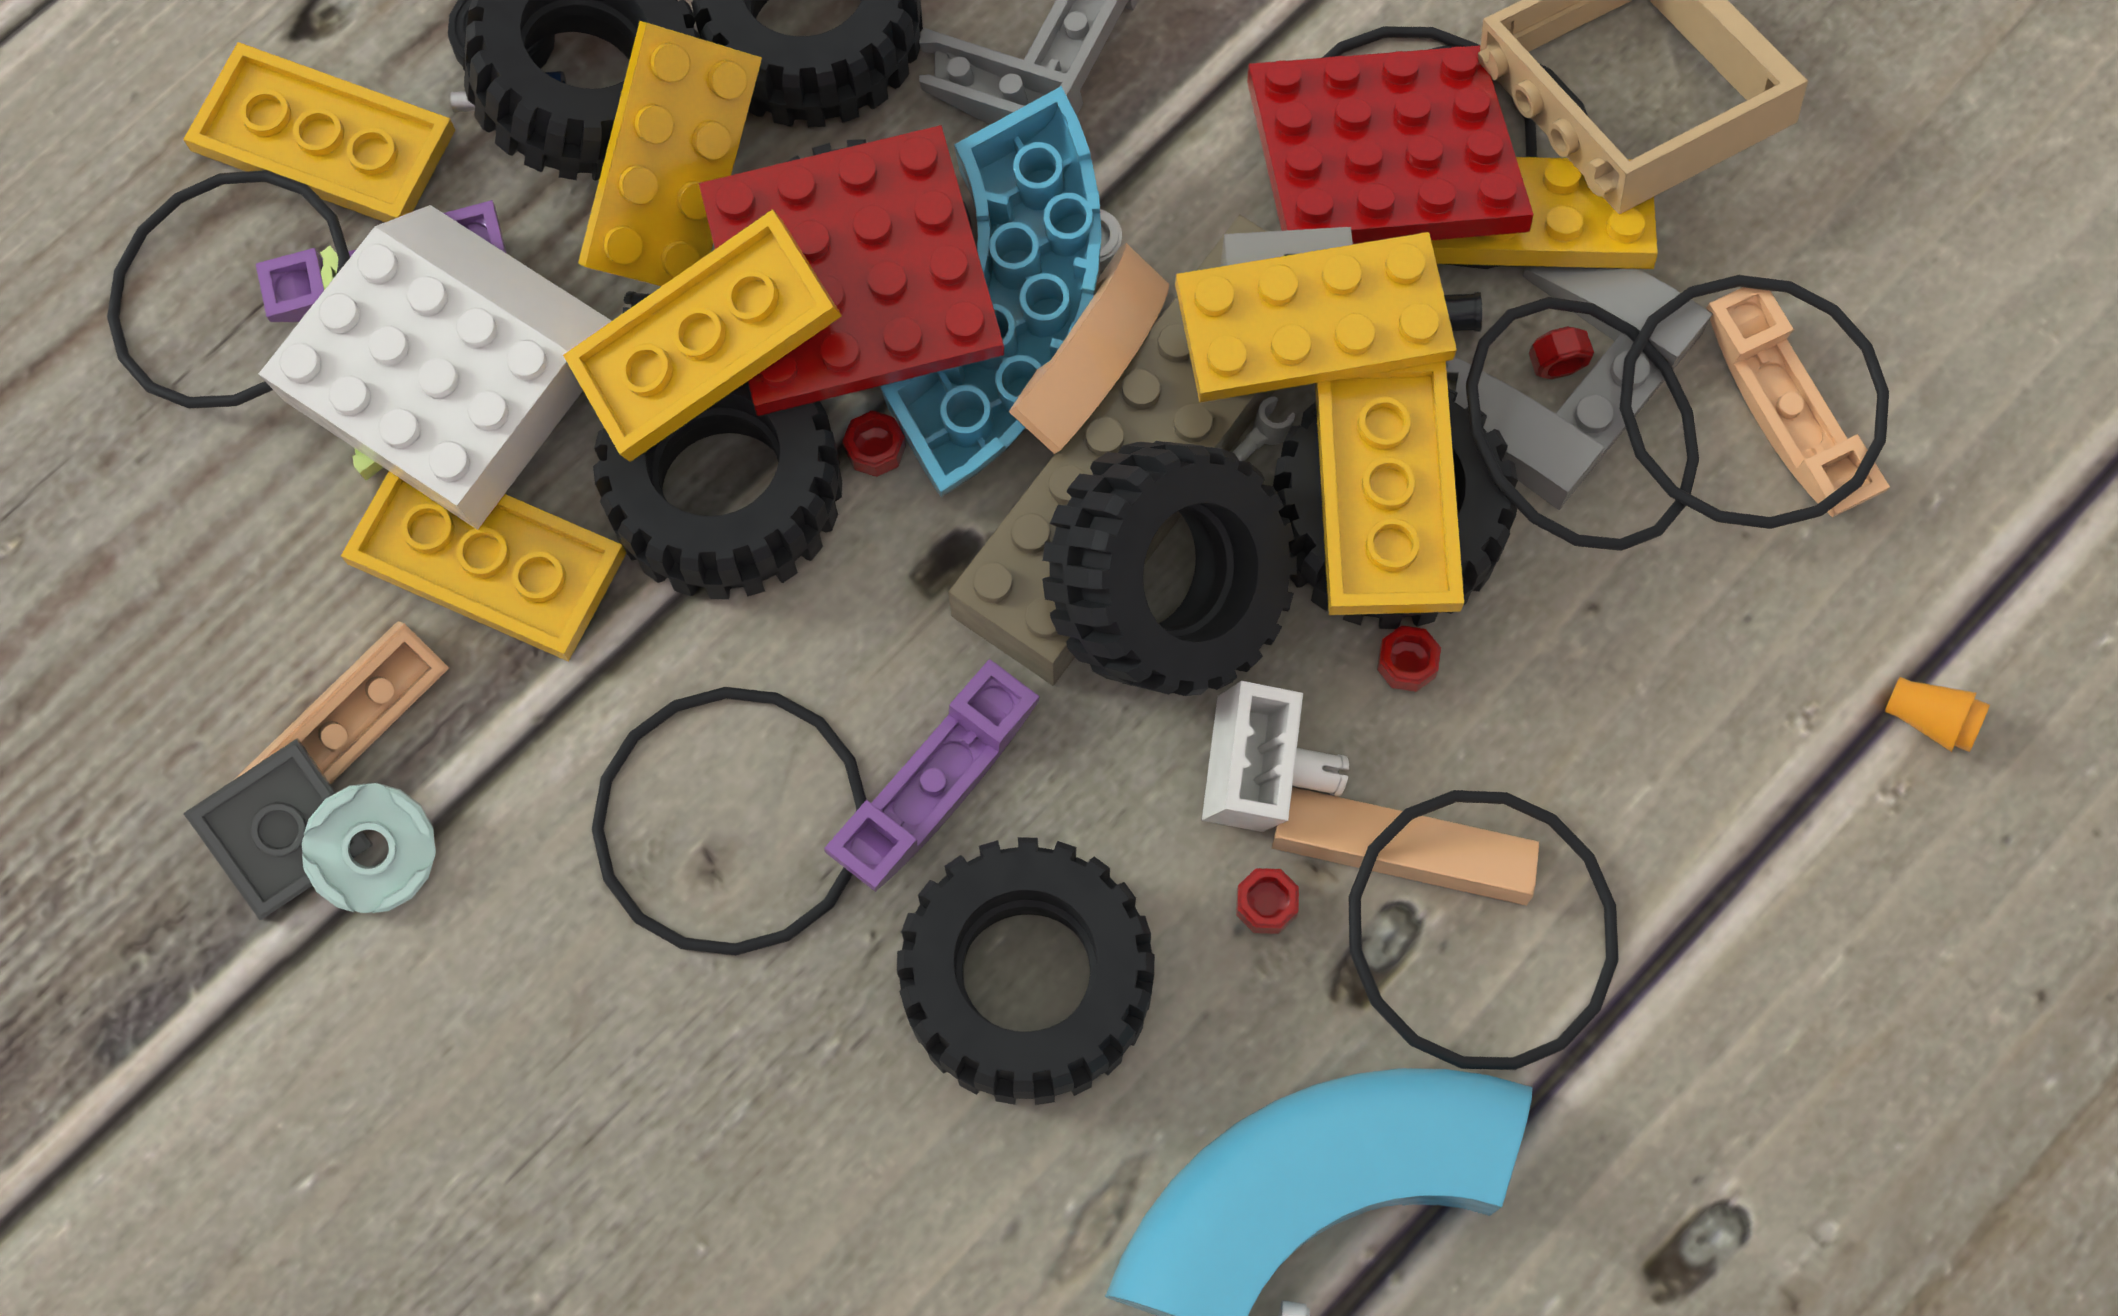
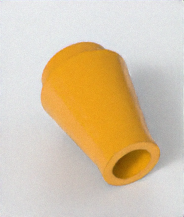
[1885,677,1990,752]

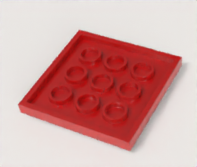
[1247,45,1534,244]
[699,125,1004,416]

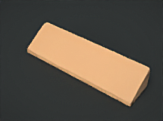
[234,621,449,784]
[1272,787,1539,906]

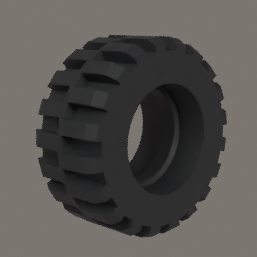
[463,0,700,181]
[691,0,923,128]
[593,381,842,599]
[1273,388,1518,629]
[1042,441,1297,696]
[897,837,1155,1105]

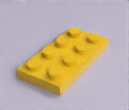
[578,21,762,286]
[183,42,455,222]
[1431,157,1658,269]
[563,209,842,462]
[1175,232,1457,403]
[1315,361,1464,615]
[341,471,627,662]

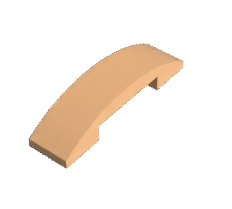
[1009,243,1169,454]
[1706,287,1890,517]

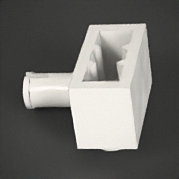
[1202,681,1349,832]

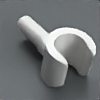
[1232,397,1295,461]

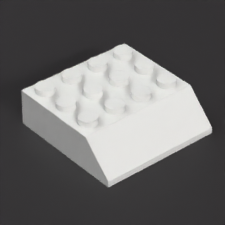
[259,205,611,530]

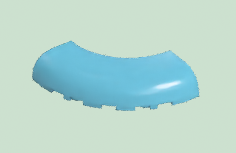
[880,86,1102,498]
[1105,1068,1532,1316]

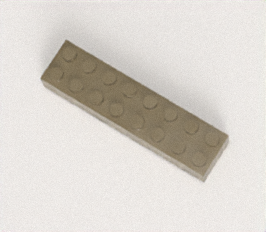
[948,214,1275,686]

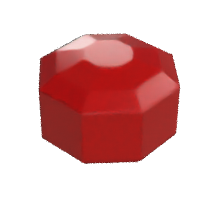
[1529,326,1594,380]
[843,410,906,477]
[1377,625,1441,692]
[1236,868,1299,934]

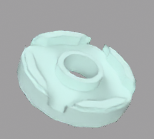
[302,783,436,913]

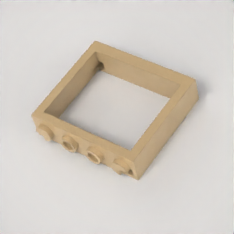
[1478,0,1808,214]

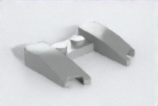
[919,0,1139,125]
[1446,266,1713,510]

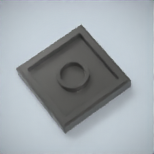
[183,738,373,920]

